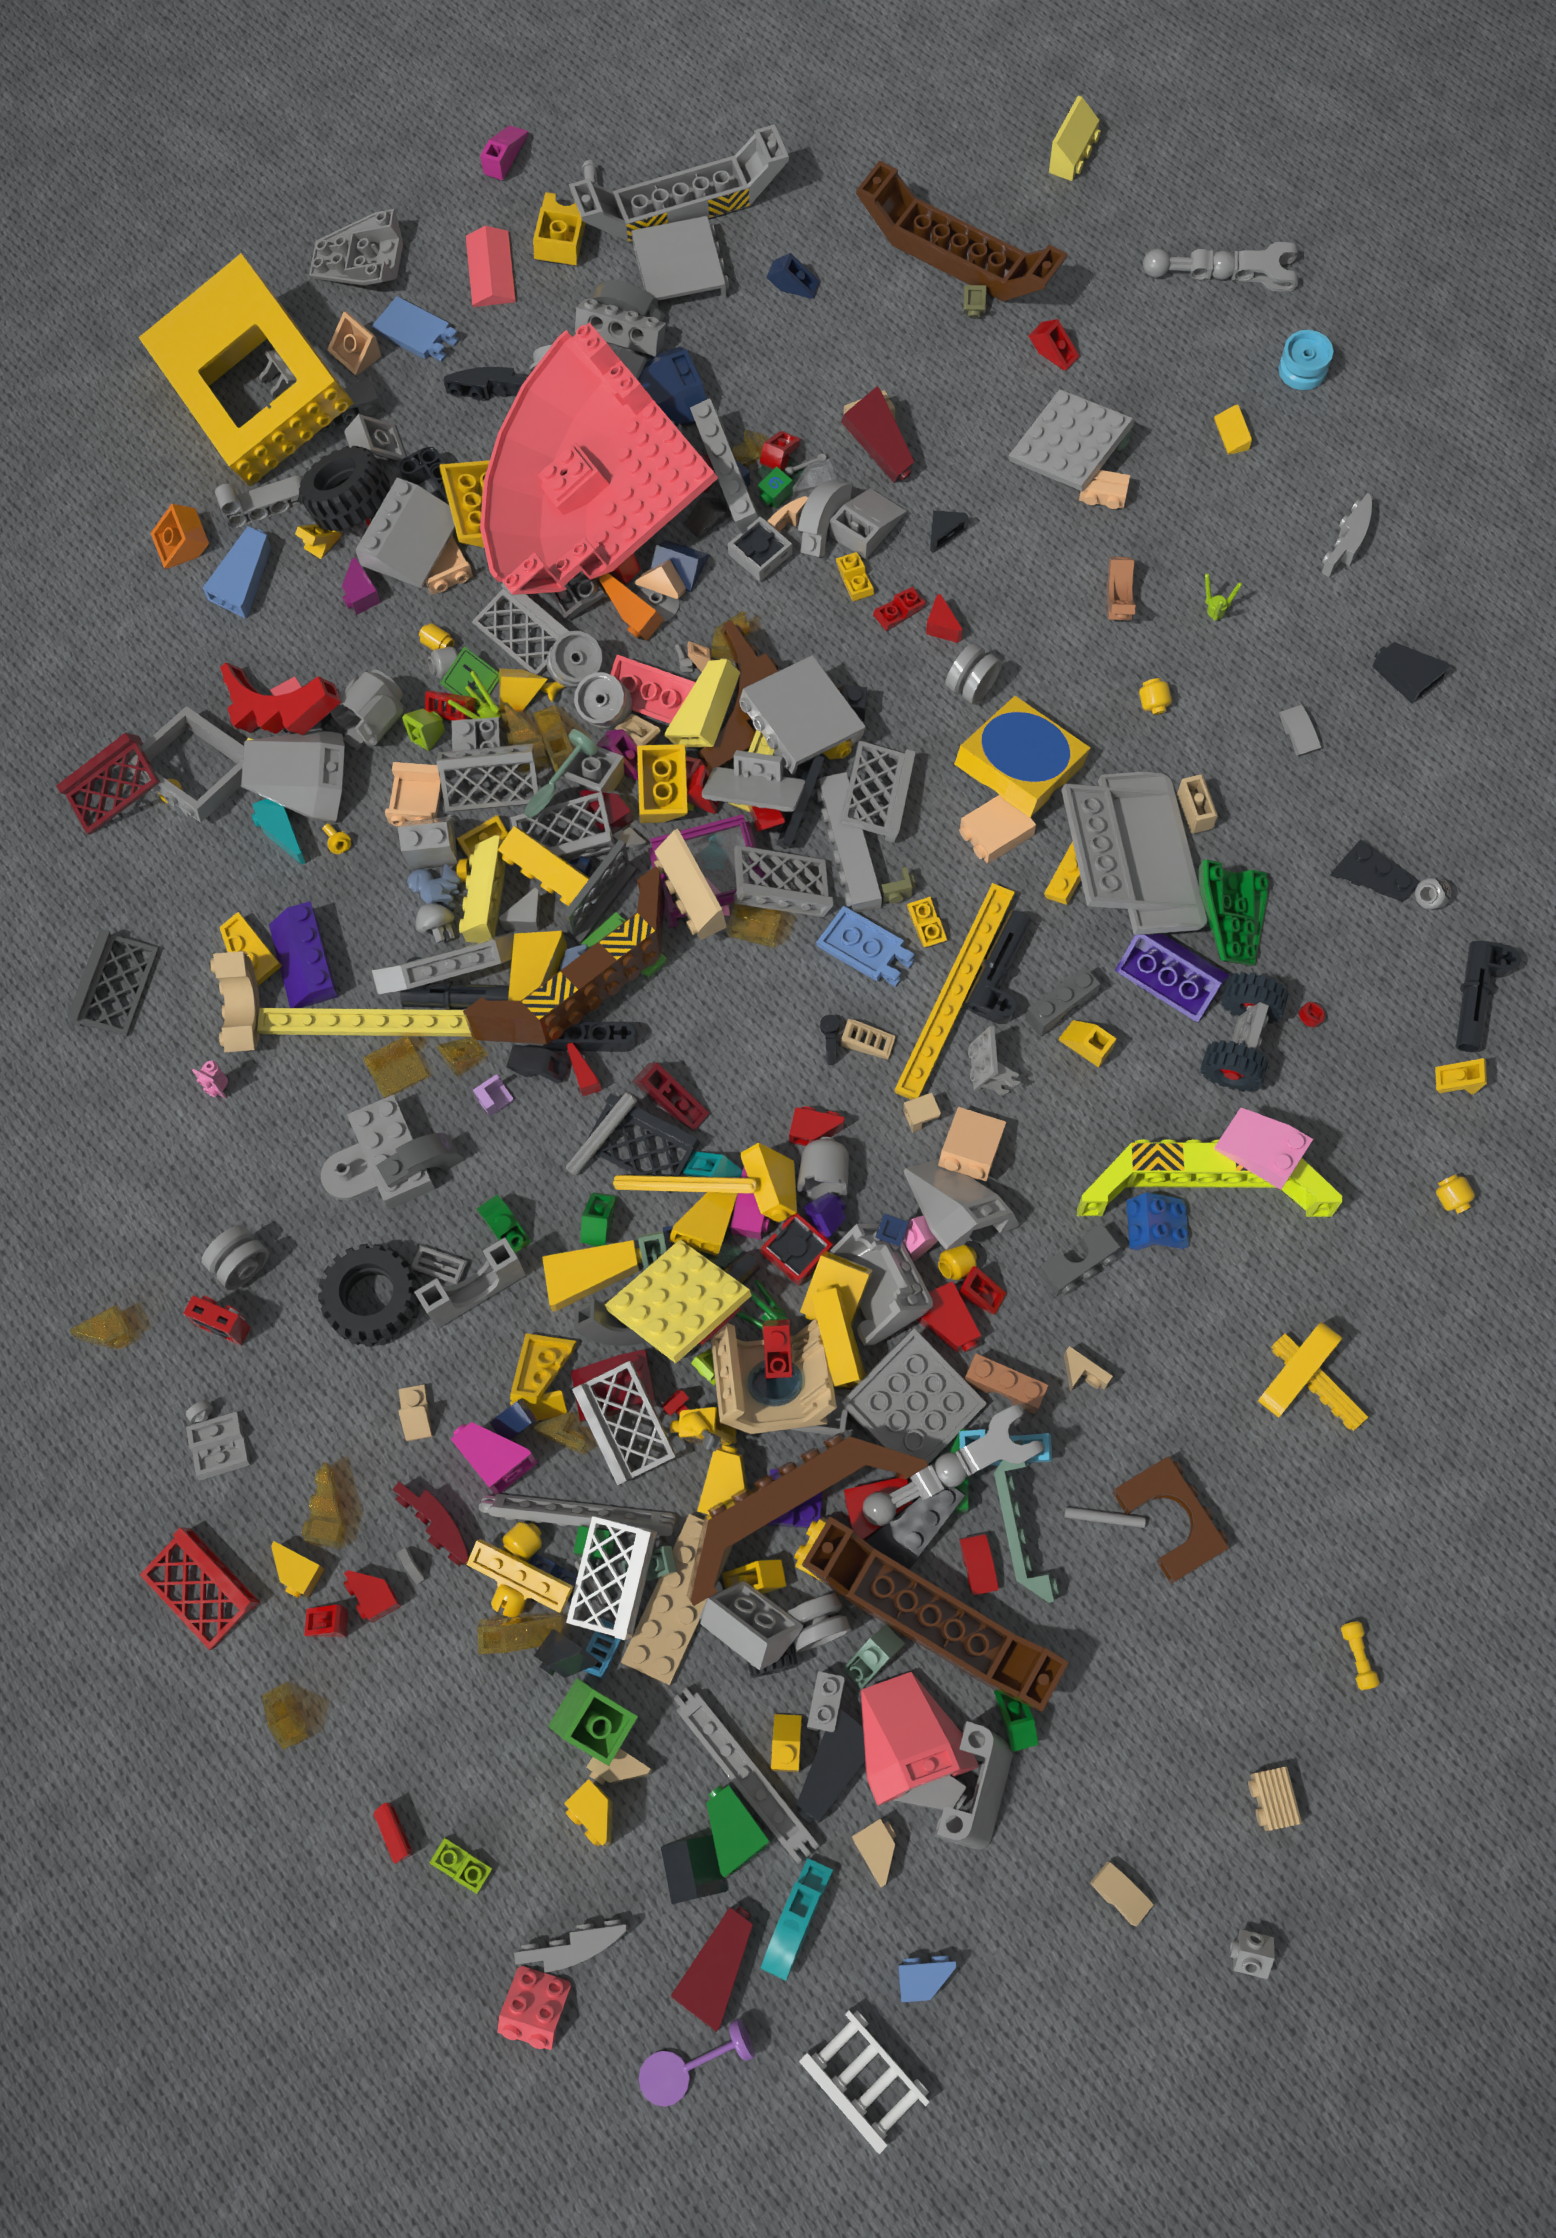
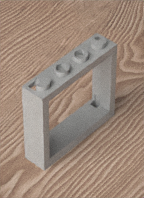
[128,706,244,823]

